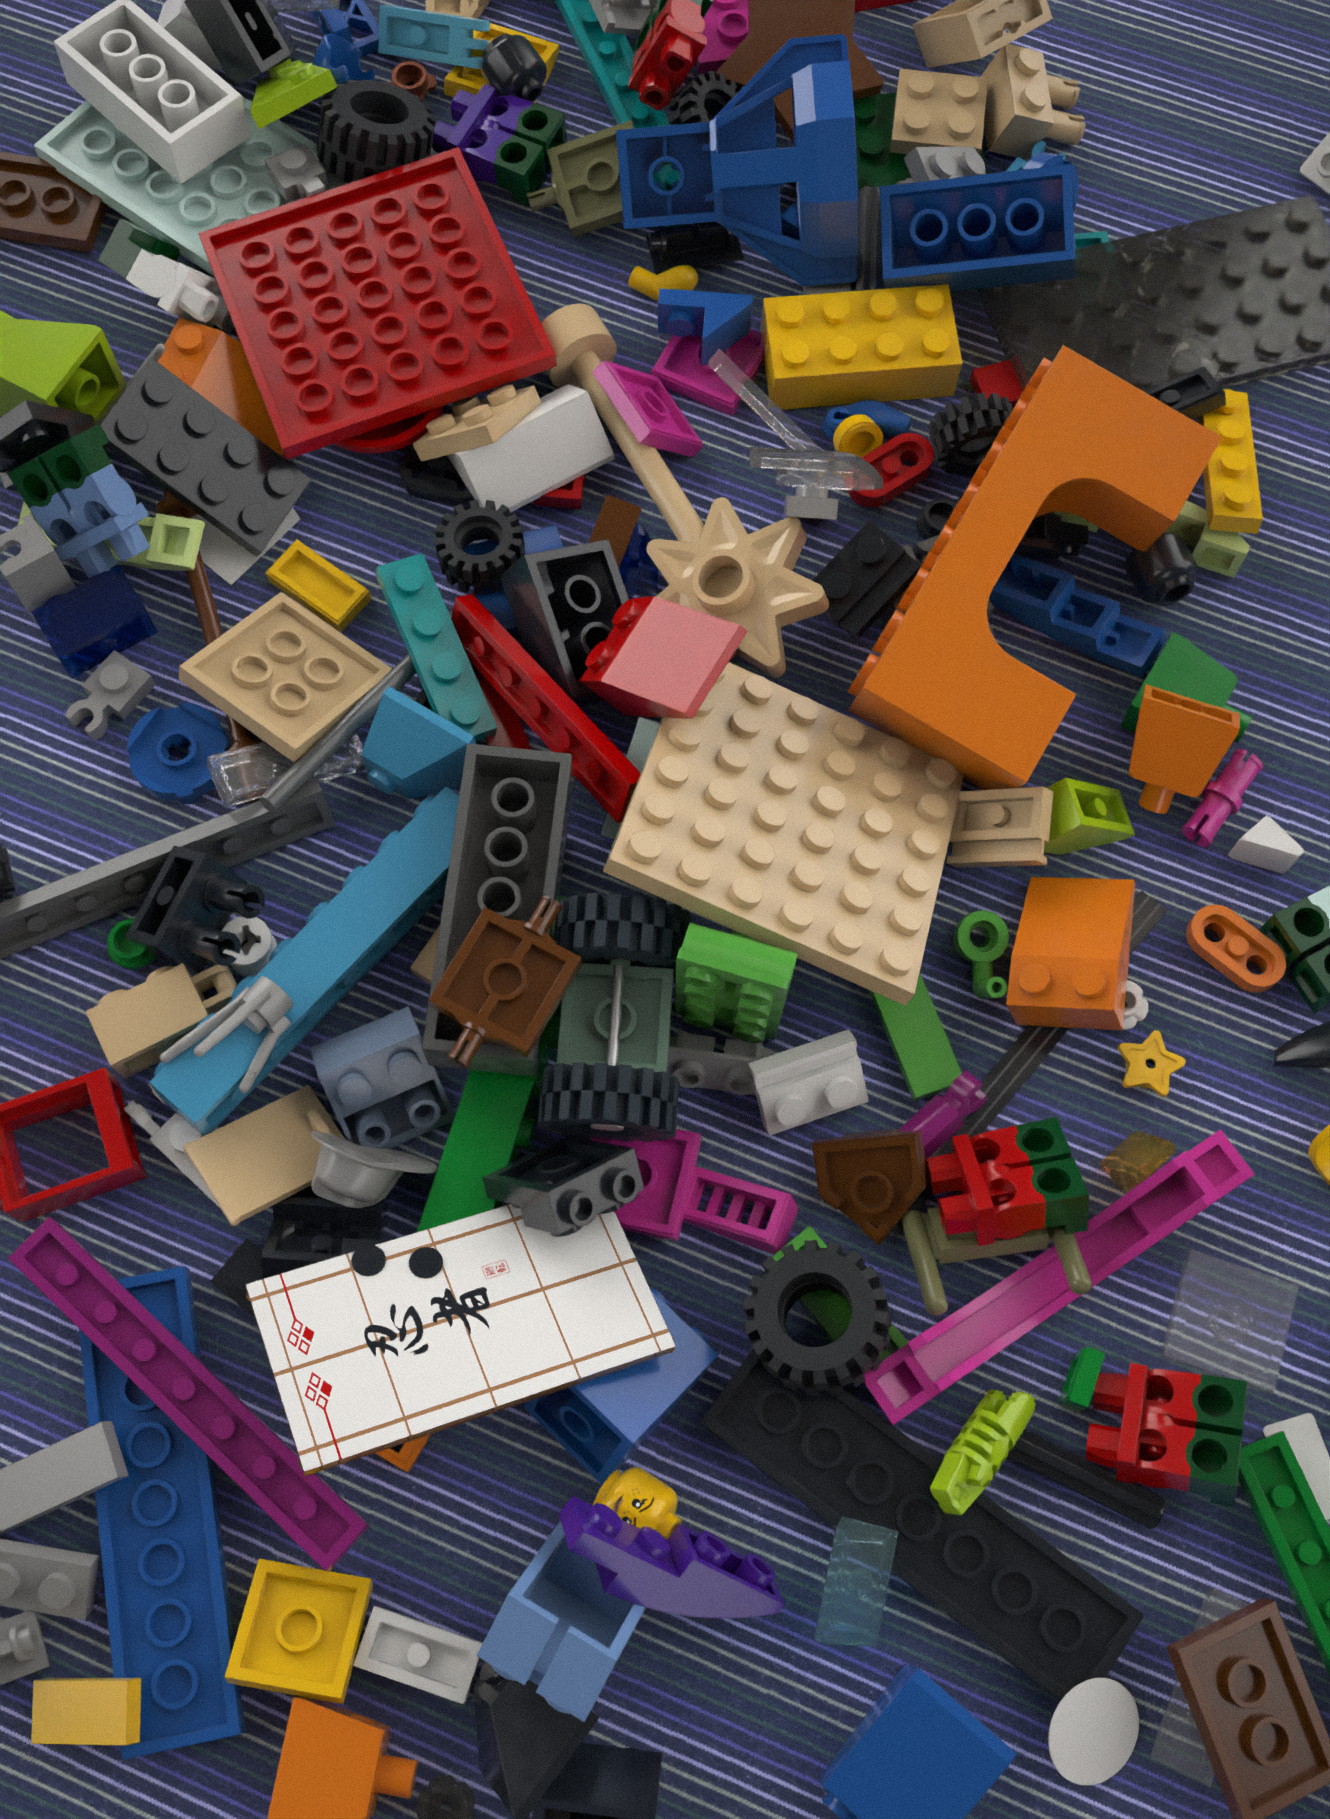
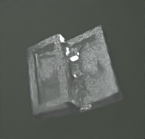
[750,447,883,491]

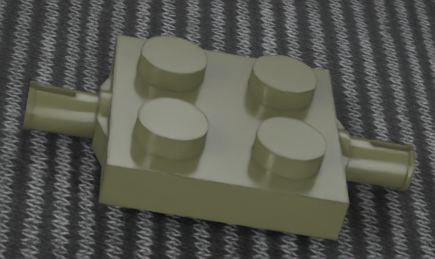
[527,120,671,238]

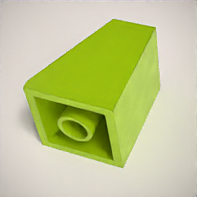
[0,318,127,422]

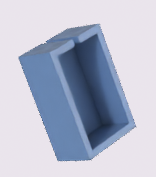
[477,1521,646,1722]

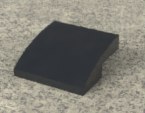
[261,1186,389,1274]

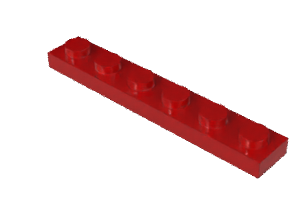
[451,594,641,823]

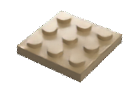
[179,592,392,763]

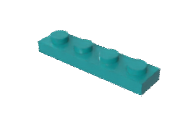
[375,553,498,741]

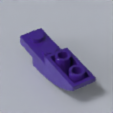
[559,1496,785,1619]

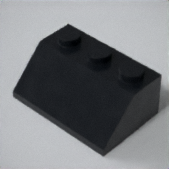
[499,539,629,708]

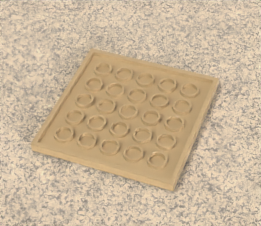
[603,662,964,1006]

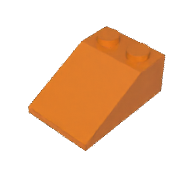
[158,317,285,458]
[1006,877,1136,1031]

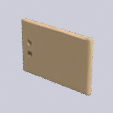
[183,1085,345,1226]

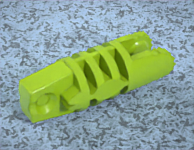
[930,1389,1036,1515]

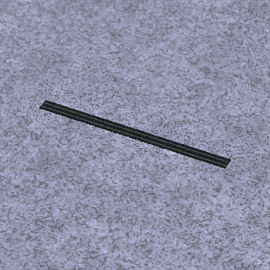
[891,891,1167,1236]

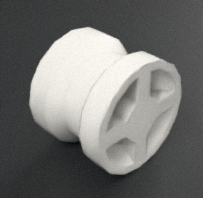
[222,917,277,977]

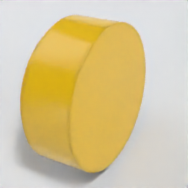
[833,414,883,465]

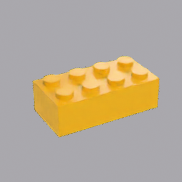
[760,284,962,411]

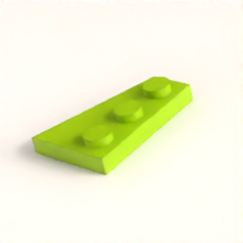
[250,57,338,129]

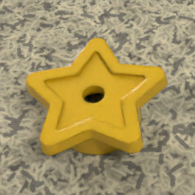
[1117,1030,1186,1098]

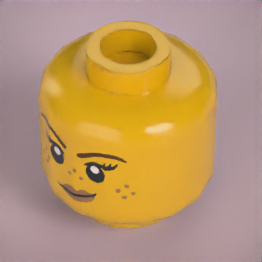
[593,1467,681,1540]

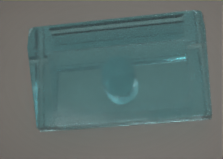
[814,1516,899,1647]

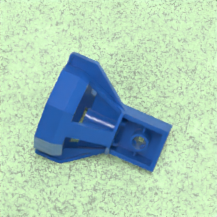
[616,34,858,286]

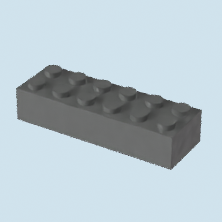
[422,743,574,1077]

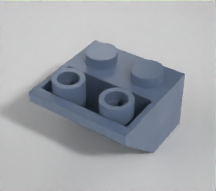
[310,1006,455,1149]

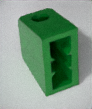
[1120,631,1253,743]

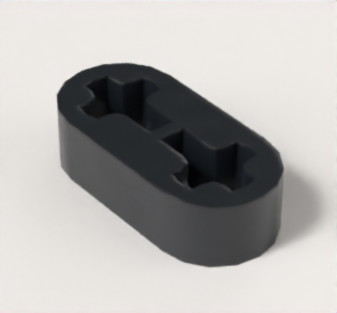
[399,450,475,510]

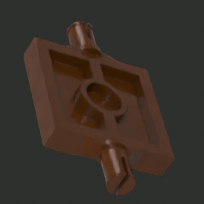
[428,896,582,1069]

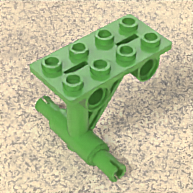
[675,922,798,1043]

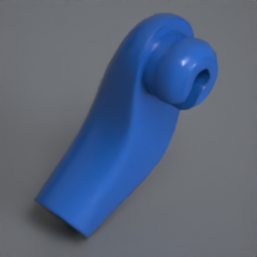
[822,399,912,440]

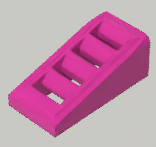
[683,1166,798,1254]

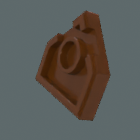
[812,1129,929,1245]

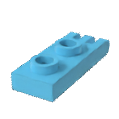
[378,5,490,69]

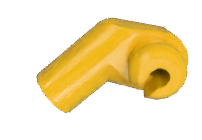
[628,265,698,301]

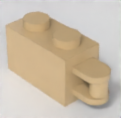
[85,963,237,1079]

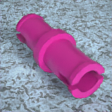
[1181,749,1263,847]

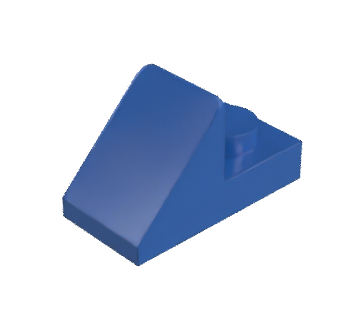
[658,288,753,365]

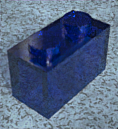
[31,565,158,679]

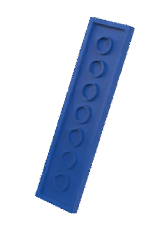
[79,1266,245,1760]

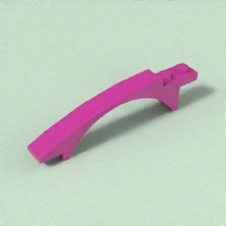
[864,1129,1255,1425]

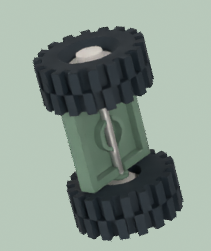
[538,893,691,1142]

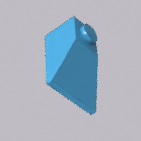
[361,686,476,799]

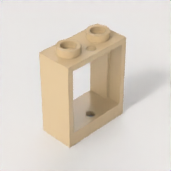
[912,0,1053,68]

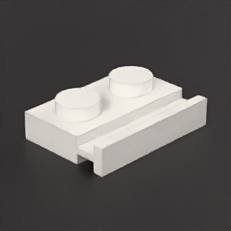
[748,1029,869,1136]

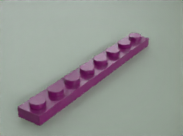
[8,1217,370,1572]

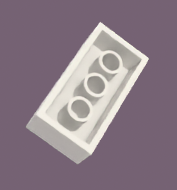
[53,0,251,184]

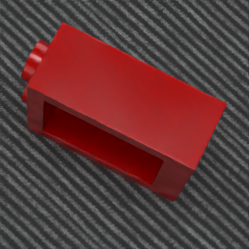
[0,1067,147,1222]

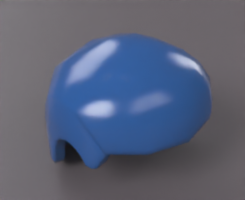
[312,34,375,84]

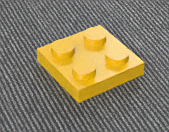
[225,1559,373,1704]

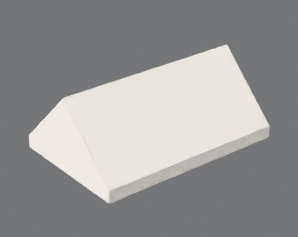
[447,384,615,513]

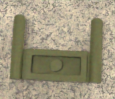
[901,1207,1092,1316]

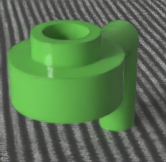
[953,910,1009,999]

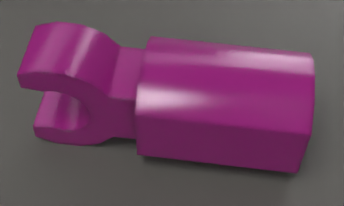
[899,1070,988,1159]

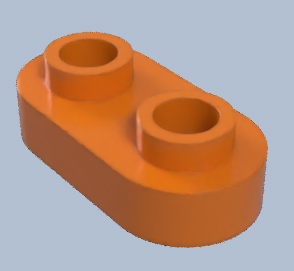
[1186,905,1286,993]

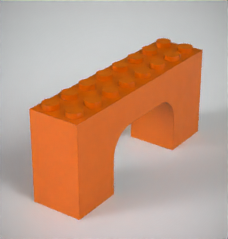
[847,345,1222,790]

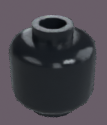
[481,34,547,102]
[1124,532,1199,606]

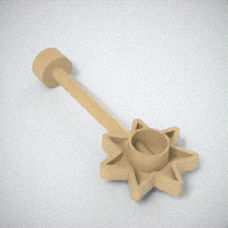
[541,303,829,678]

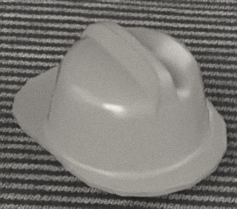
[311,1131,437,1208]

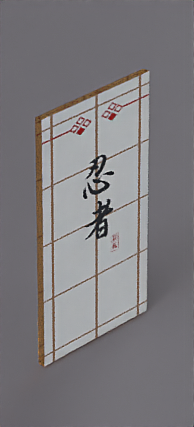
[246,1204,676,1477]

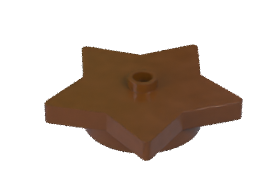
[716,0,884,143]

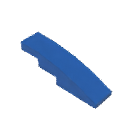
[989,554,1166,678]

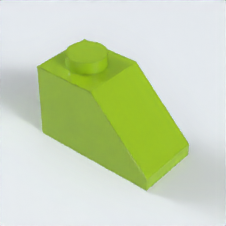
[1044,777,1135,855]

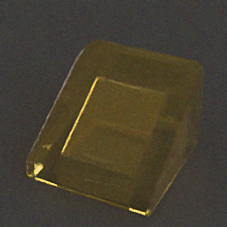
[1100,1131,1177,1193]

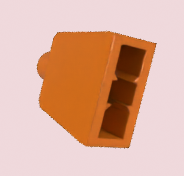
[1128,684,1240,814]
[267,1696,418,1819]

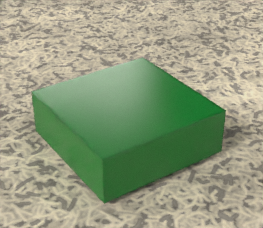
[1058,1346,1105,1413]

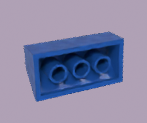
[880,164,1076,292]

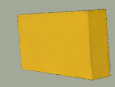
[265,539,372,633]
[31,1678,141,1745]

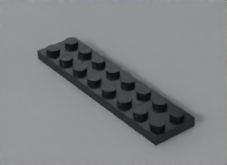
[700,1349,1145,1702]

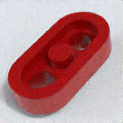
[847,433,934,507]

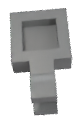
[265,143,328,203]

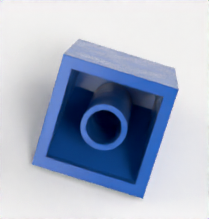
[523,1288,719,1485]
[818,1663,1017,1819]

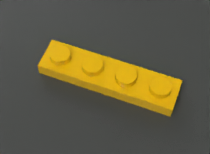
[1197,389,1263,534]

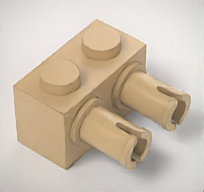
[981,44,1086,160]

